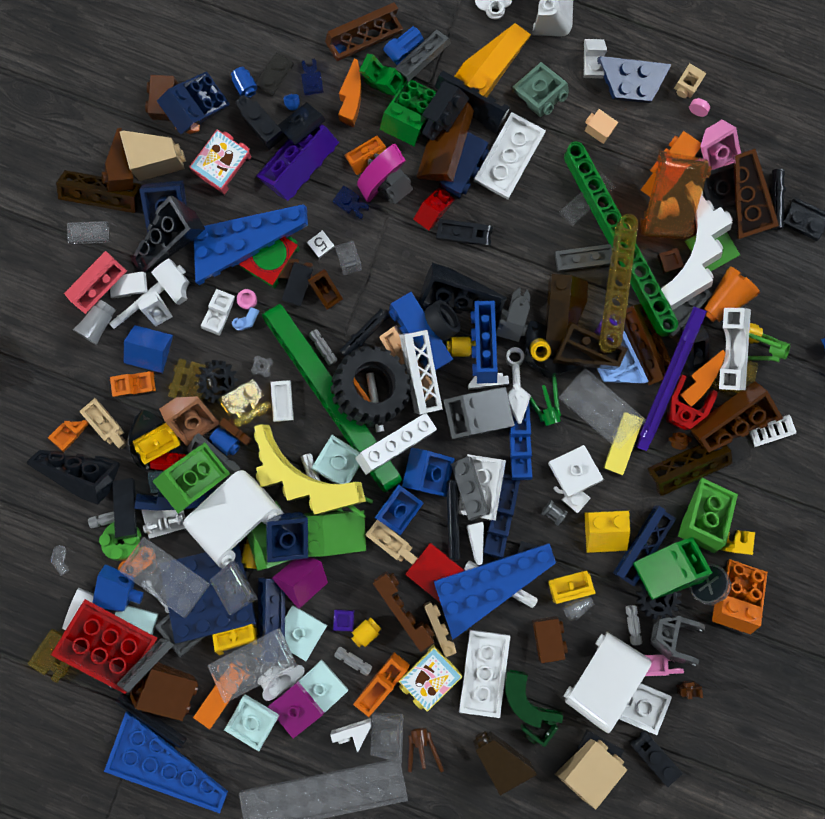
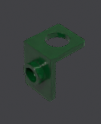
[520,724,558,748]

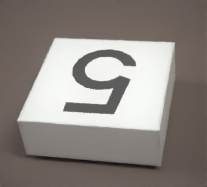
[307,230,335,259]

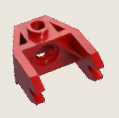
[666,375,718,431]

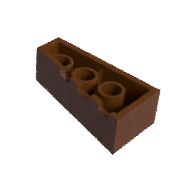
[733,149,779,239]
[690,381,783,452]

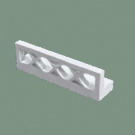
[399,330,442,414]

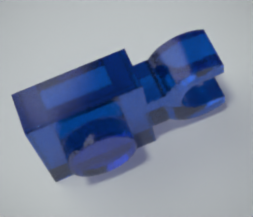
[301,58,324,95]
[333,185,369,219]

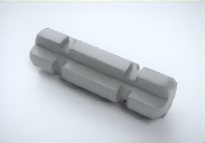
[309,329,337,366]
[88,511,114,528]
[626,605,642,645]
[334,647,372,676]

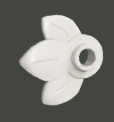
[475,0,512,20]

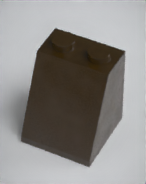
[473,731,537,796]

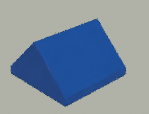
[124,325,173,373]
[375,485,424,535]

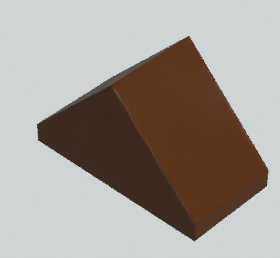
[308,269,343,310]

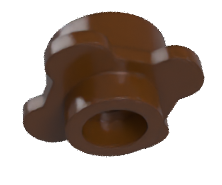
[669,432,692,450]

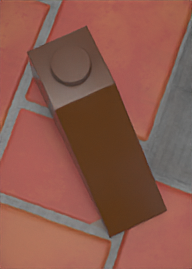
[101,128,134,192]

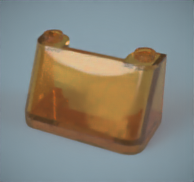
[639,150,712,239]

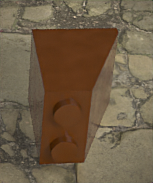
[129,662,198,721]

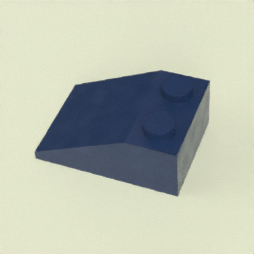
[140,181,187,233]

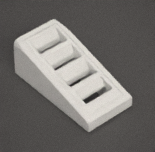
[749,415,796,447]
[466,522,484,565]

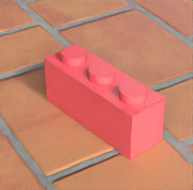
[64,251,127,314]

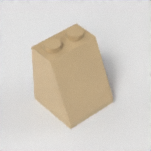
[120,131,186,181]
[555,739,627,809]

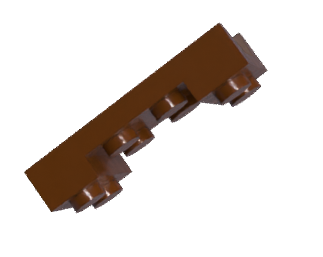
[373,571,435,652]

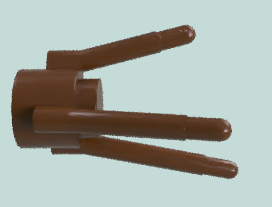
[408,728,444,772]

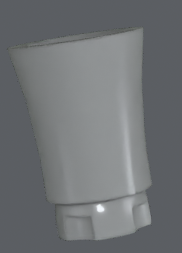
[73,300,116,345]

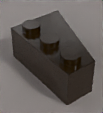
[552,323,628,370]

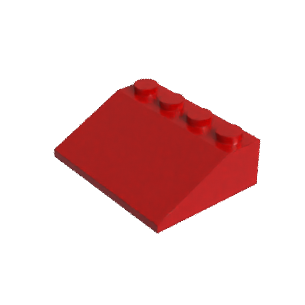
[51,599,157,694]

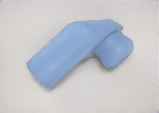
[232,307,259,331]

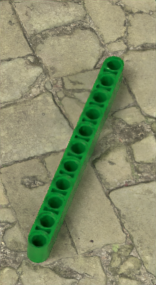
[564,141,678,337]
[262,304,402,493]

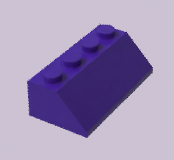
[256,124,339,201]

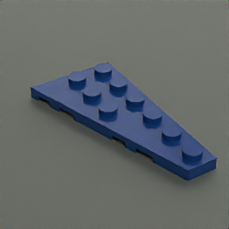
[194,204,308,285]
[434,543,556,640]
[104,712,228,813]

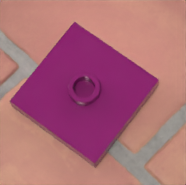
[267,681,324,739]

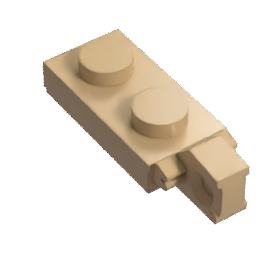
[80,398,126,449]
[365,520,417,565]
[423,601,457,658]

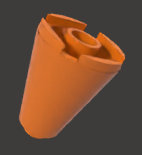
[704,266,760,322]

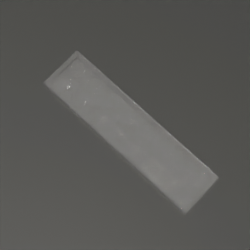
[239,758,408,819]

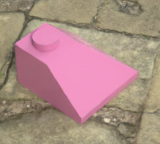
[700,120,741,172]

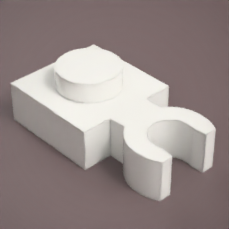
[553,486,590,513]

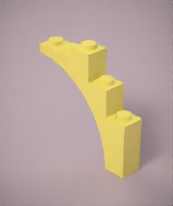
[254,424,366,514]

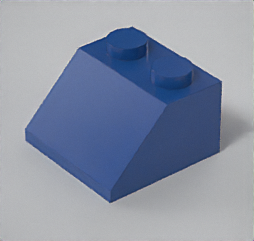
[402,448,455,497]

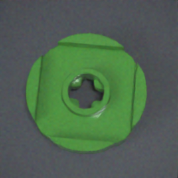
[99,522,142,561]

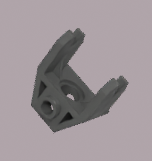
[368,153,413,204]
[496,287,530,342]
[650,616,705,666]

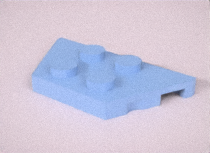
[597,313,649,383]

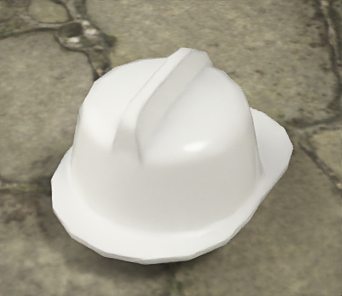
[258,665,304,701]

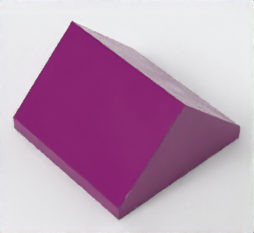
[272,557,328,609]

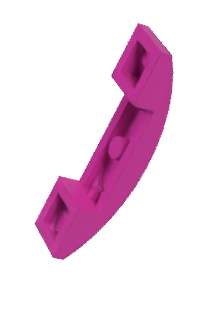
[357,143,406,203]

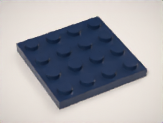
[160,544,257,644]

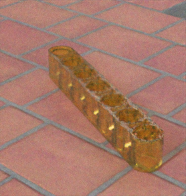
[599,214,638,353]

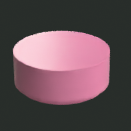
[689,98,710,117]
[237,289,257,310]

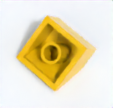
[584,511,630,553]

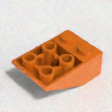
[712,559,767,635]

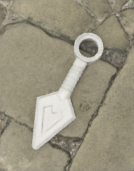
[506,347,531,424]

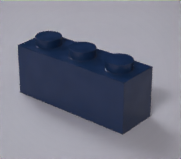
[439,132,489,199]

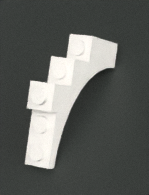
[661,180,733,310]

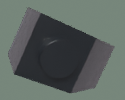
[681,325,709,371]

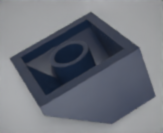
[266,512,308,563]

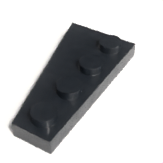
[435,71,510,134]

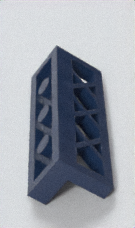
[613,506,676,586]
[257,577,285,662]

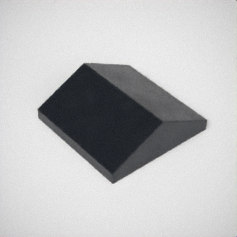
[699,163,736,211]

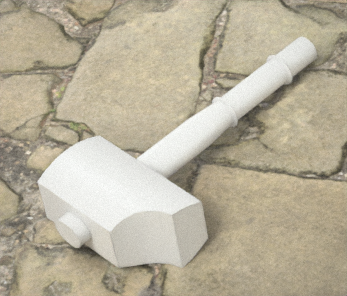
[109,258,190,329]

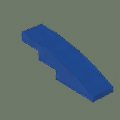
[509,403,532,480]

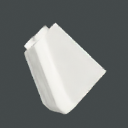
[533,0,573,37]
[183,470,284,570]
[564,632,652,734]

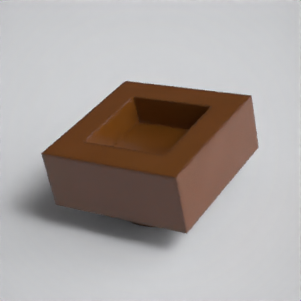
[657,248,684,274]

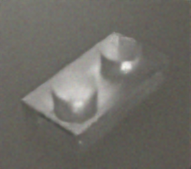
[67,221,109,244]

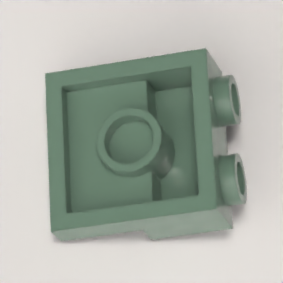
[512,62,569,117]

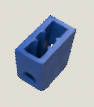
[92,565,144,612]

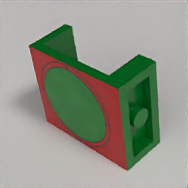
[239,236,300,289]

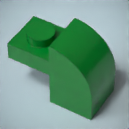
[359,54,405,96]

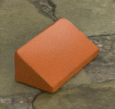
[344,135,387,175]

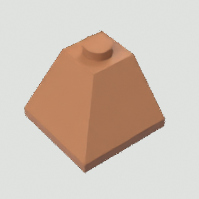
[159,396,219,446]

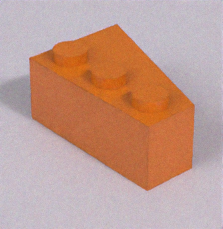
[641,131,701,201]

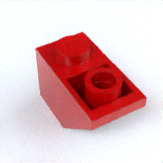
[413,188,454,231]

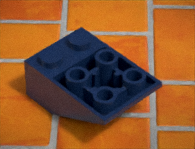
[157,71,230,135]

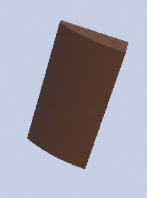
[417,102,474,182]

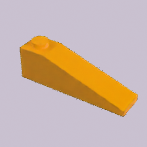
[454,23,531,98]

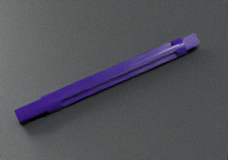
[636,306,707,451]

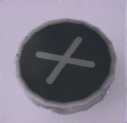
[690,564,731,605]

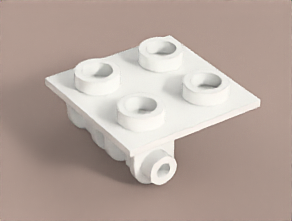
[141,495,186,539]

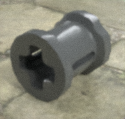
[541,500,568,526]

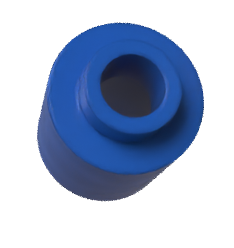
[231,67,258,98]
[209,427,240,456]

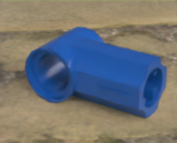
[383,26,424,65]

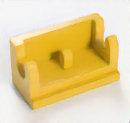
[133,423,180,465]
[720,530,755,555]
[548,570,596,604]
[212,624,259,656]

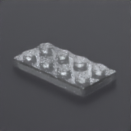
[559,368,646,450]
[119,537,210,618]
[207,628,297,703]

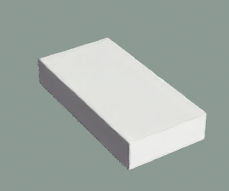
[271,380,294,422]

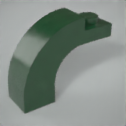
[504,669,563,728]

